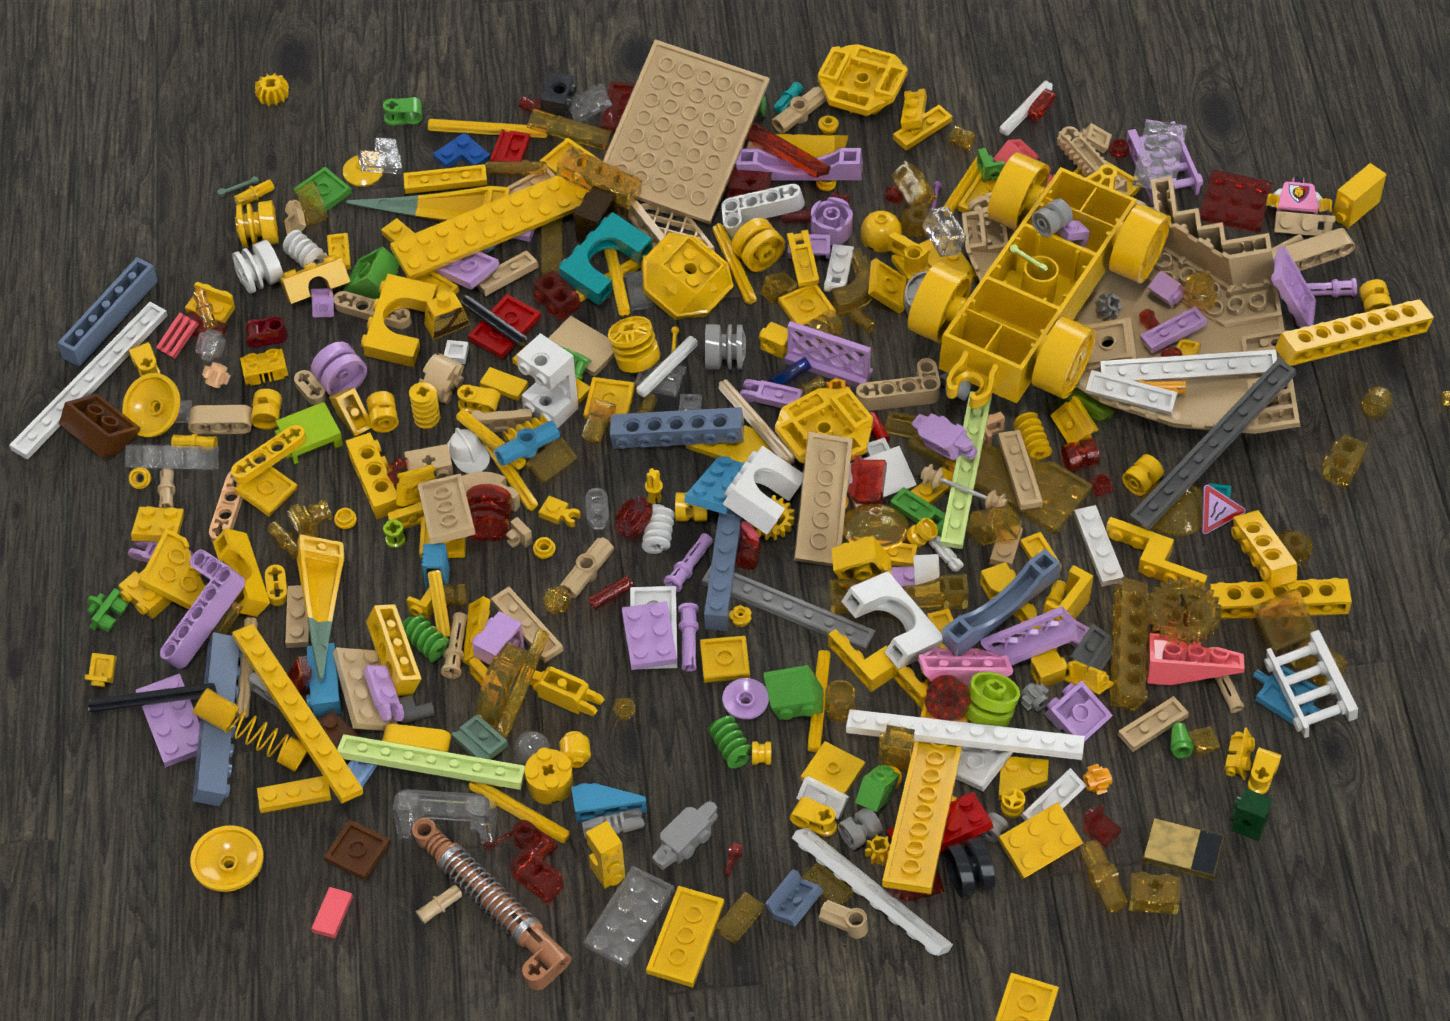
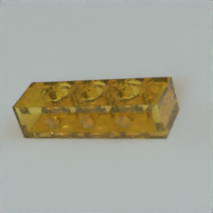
[557,146,642,210]

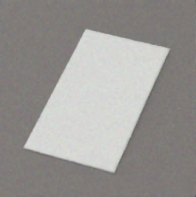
[914,554,940,598]

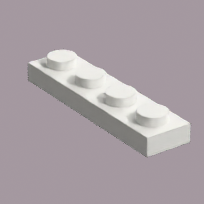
[1085,370,1177,415]
[1074,505,1124,587]

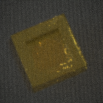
[1189,726,1220,756]

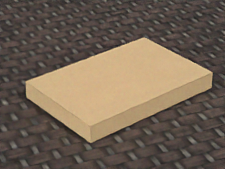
[548,316,615,377]

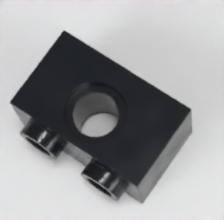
[540,71,576,118]

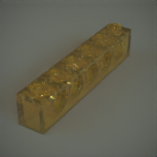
[1110,577,1150,711]

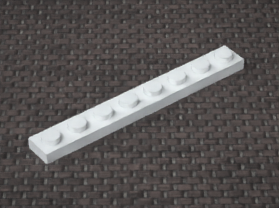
[1100,350,1277,382]
[792,828,953,956]

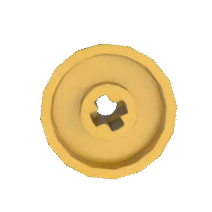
[731,217,785,272]

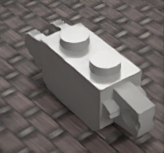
[652,801,718,870]

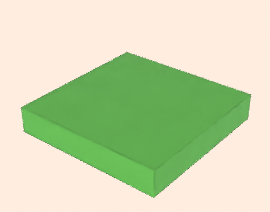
[294,167,352,215]

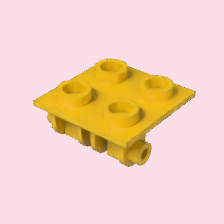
[240,349,288,386]

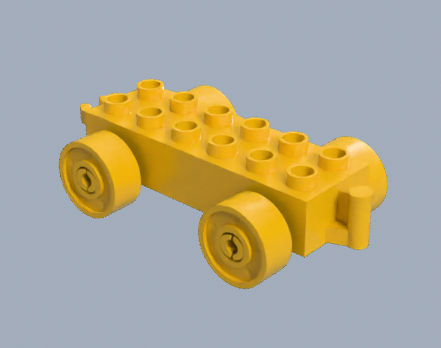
[908,152,1171,409]

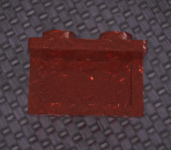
[848,455,887,504]

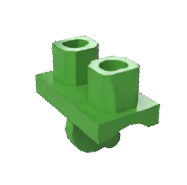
[87,588,128,632]

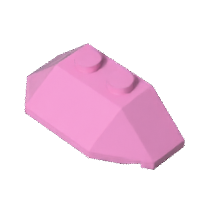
[918,648,1013,693]

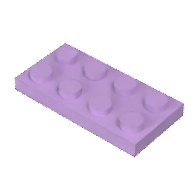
[1271,246,1316,328]
[136,674,200,767]

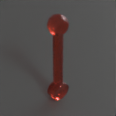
[484,822,529,851]

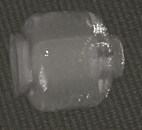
[195,329,226,362]

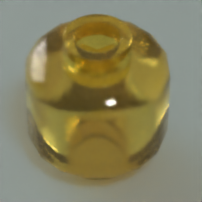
[1361,386,1393,418]

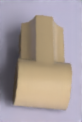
[819,900,868,939]

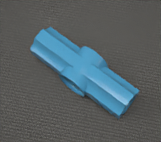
[494,420,560,466]

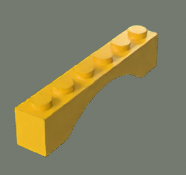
[980,562,1068,687]

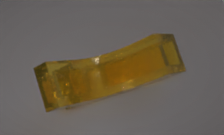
[832,248,873,318]
[477,643,528,729]

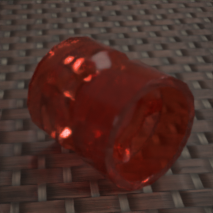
[1061,437,1100,472]

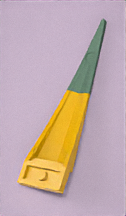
[346,186,510,222]
[297,534,344,682]

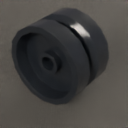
[944,836,996,898]

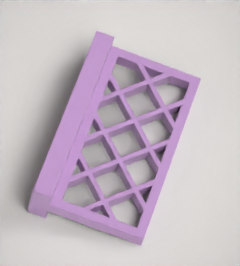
[785,321,873,387]

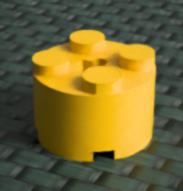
[525,747,573,805]

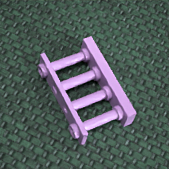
[1126,121,1203,204]

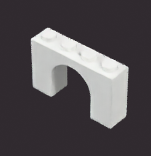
[723,445,803,534]
[841,571,942,669]

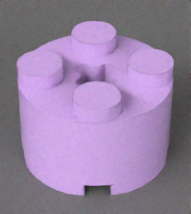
[811,197,853,246]

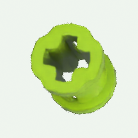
[383,519,405,548]

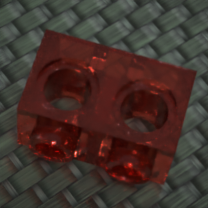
[533,270,580,321]
[510,847,564,905]

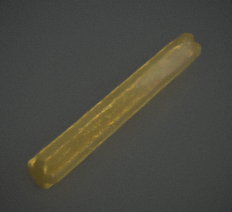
[496,629,549,739]

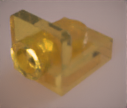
[760,271,798,304]

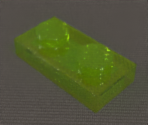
[1067,391,1114,421]

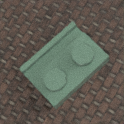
[451,714,508,760]

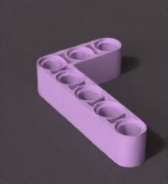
[160,550,245,669]

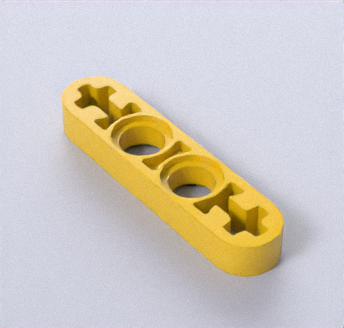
[231,425,306,484]

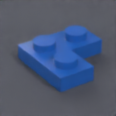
[433,133,491,169]

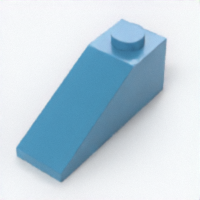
[571,783,647,823]

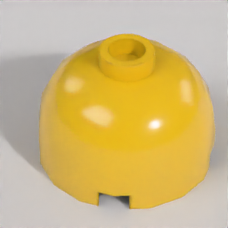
[860,210,902,252]

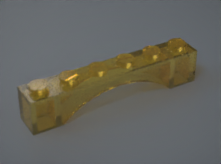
[829,574,969,614]

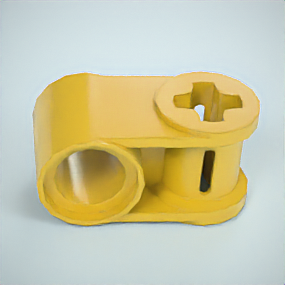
[128,342,161,376]
[457,385,500,413]
[1248,747,1282,794]
[790,797,837,837]

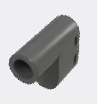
[398,695,435,725]

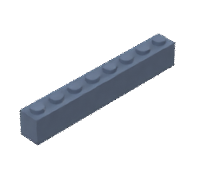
[192,632,242,806]

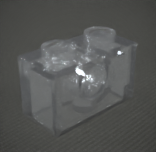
[922,207,967,257]

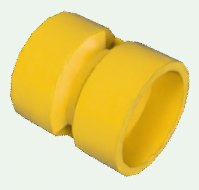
[1359,279,1392,312]
[251,389,282,430]
[366,391,399,433]
[1122,454,1164,496]
[675,492,708,522]

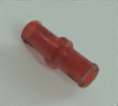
[588,575,634,610]

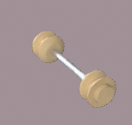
[921,464,1008,515]

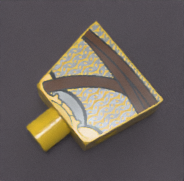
[424,291,470,340]

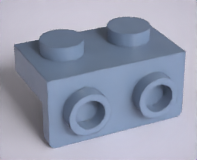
[766,869,823,927]

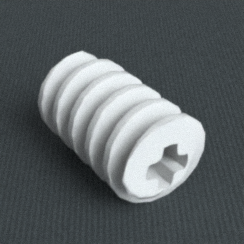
[283,230,328,267]
[642,504,675,554]

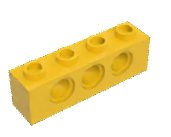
[345,433,401,520]
[1231,510,1297,588]
[366,604,421,696]

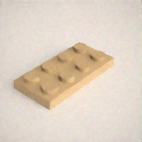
[417,474,476,545]
[333,647,398,731]

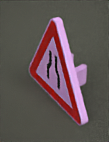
[1202,485,1246,534]

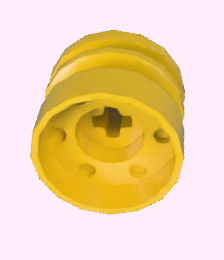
[235,200,279,248]
[608,316,661,373]

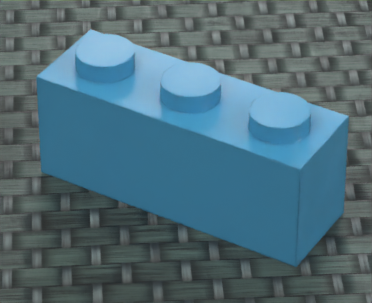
[303,643,342,717]

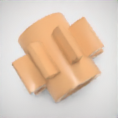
[202,362,231,388]

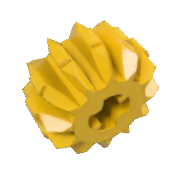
[255,73,289,107]

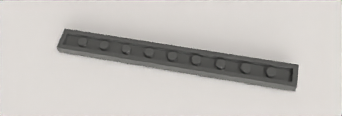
[1130,358,1297,531]

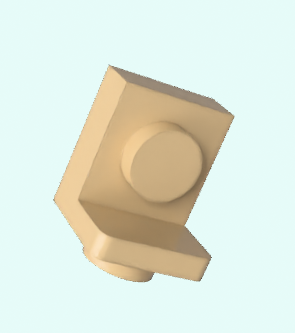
[1079,123,1112,153]

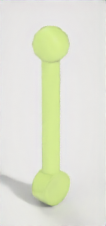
[1010,244,1048,272]

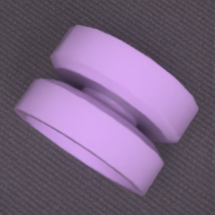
[311,342,367,396]

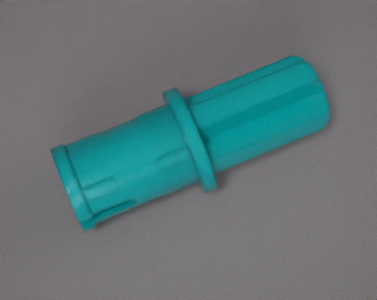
[773,82,804,114]

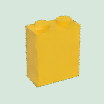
[1332,163,1386,228]

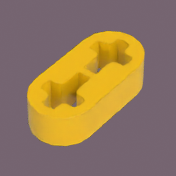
[265,565,288,606]

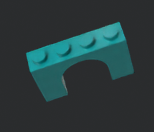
[559,212,652,305]

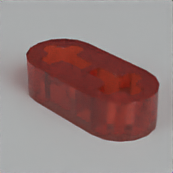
[1027,88,1056,122]

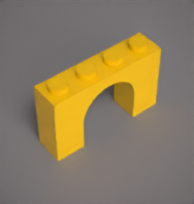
[361,274,437,368]

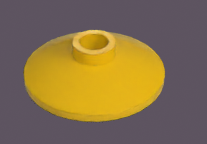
[343,154,384,187]

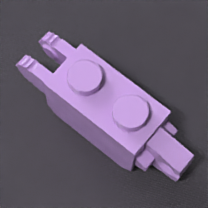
[911,413,978,460]

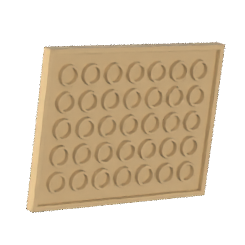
[594,39,770,225]

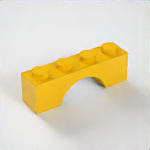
[213,528,270,617]

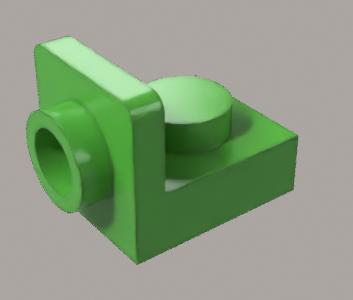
[976,148,1005,181]

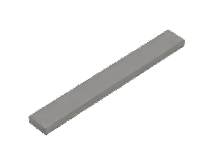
[702,566,876,652]

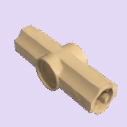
[772,86,827,134]
[559,537,614,599]

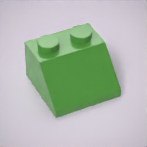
[343,246,400,299]
[764,665,824,720]

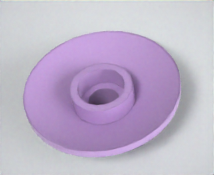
[722,678,769,719]

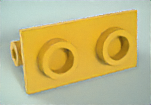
[1063,660,1114,694]
[1224,728,1255,780]

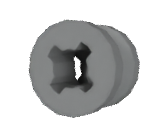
[981,812,1009,843]

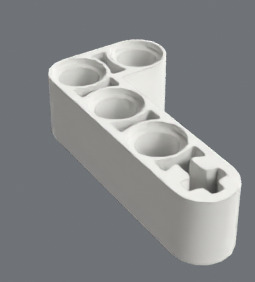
[722,184,805,240]

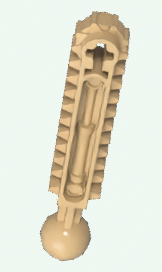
[1057,127,1147,206]

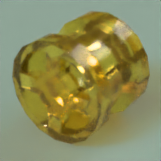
[307,499,332,525]

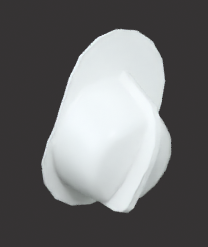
[447,428,490,474]

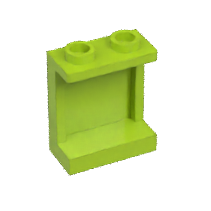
[274,402,343,464]

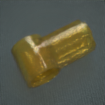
[581,398,616,444]
[286,504,320,538]

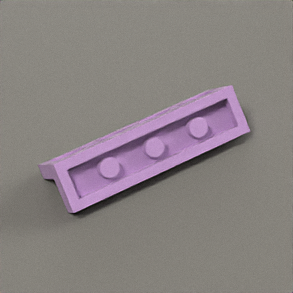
[981,606,1078,665]

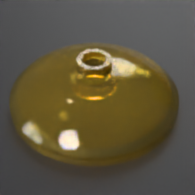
[1142,480,1203,536]
[843,503,909,550]

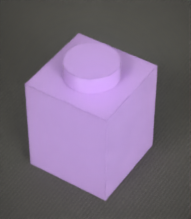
[1148,270,1185,307]

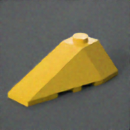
[757,133,848,159]

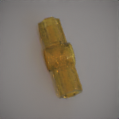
[1079,840,1128,913]

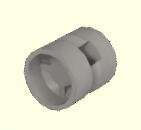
[1032,198,1073,237]
[838,807,883,850]

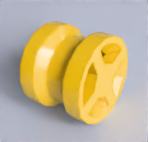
[752,741,771,765]
[1001,788,1025,818]

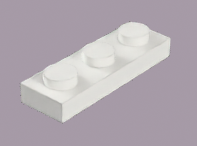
[1020,768,1087,821]

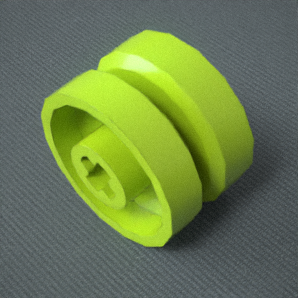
[962,671,1020,727]

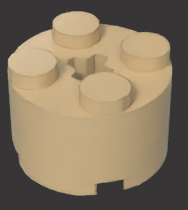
[419,353,464,404]

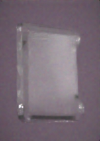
[392,789,498,844]

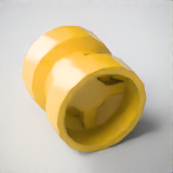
[906,518,938,547]

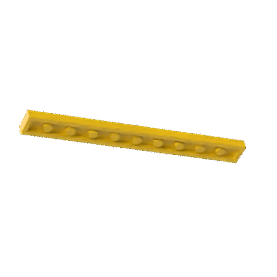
[232,624,363,803]

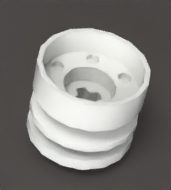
[232,240,284,294]

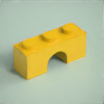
[279,255,350,304]
[586,821,625,888]

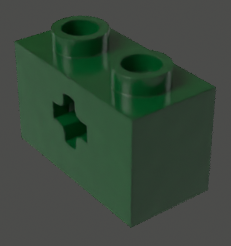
[1230,788,1273,841]

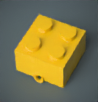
[831,535,892,590]

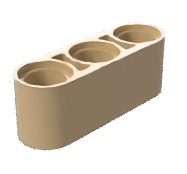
[188,405,252,435]

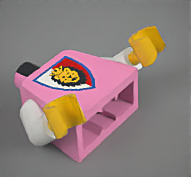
[1266,176,1332,215]

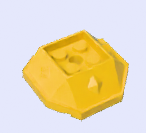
[817,44,908,116]
[642,232,733,320]
[775,388,873,463]

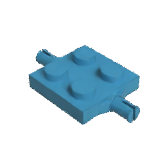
[1253,665,1321,725]

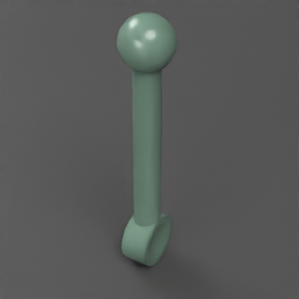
[218,176,259,197]

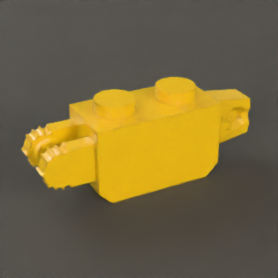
[525,666,605,716]

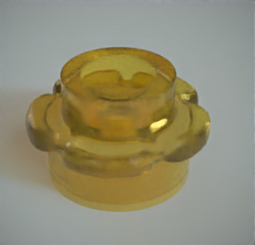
[613,698,636,719]

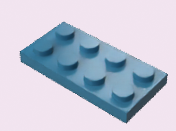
[684,456,745,514]

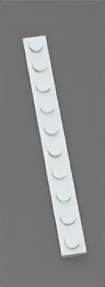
[9,302,168,460]
[846,709,1085,760]

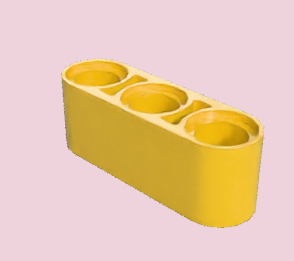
[382,724,452,752]

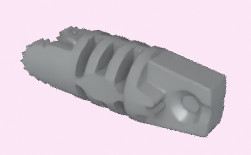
[582,808,645,839]

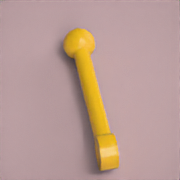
[671,326,679,353]

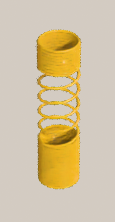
[192,688,307,772]

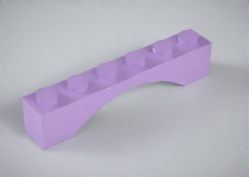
[736,148,863,181]

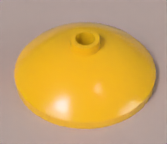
[122,373,180,438]
[190,826,264,892]

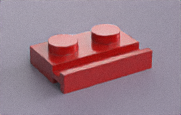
[490,129,531,169]

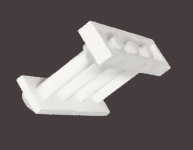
[1264,630,1358,738]

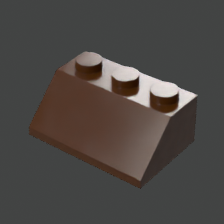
[59,393,140,459]

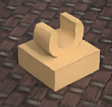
[506,517,533,548]

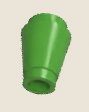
[1170,722,1194,758]

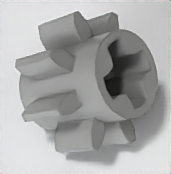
[1095,292,1123,319]
[1021,683,1050,712]

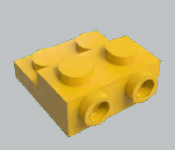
[118,570,173,619]

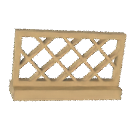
[628,201,715,251]

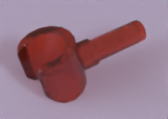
[724,843,742,876]

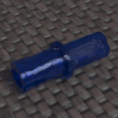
[770,356,812,385]

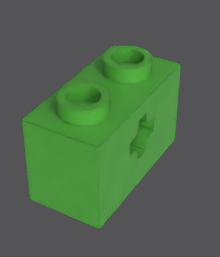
[855,765,900,812]

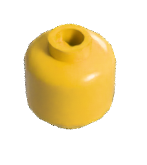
[559,731,591,768]

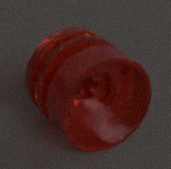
[466,484,512,541]

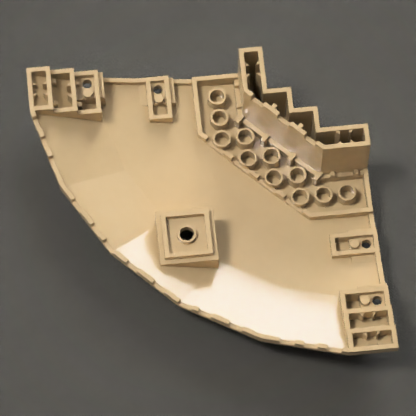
[962,176,1300,434]

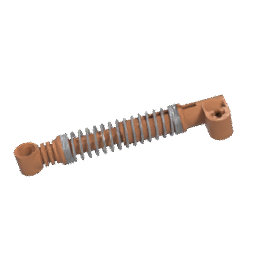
[412,818,572,990]

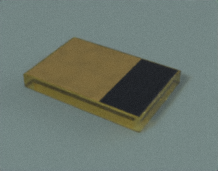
[1142,817,1224,880]

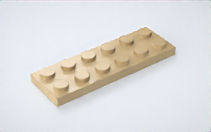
[794,432,853,567]

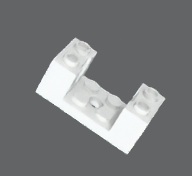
[517,333,579,428]

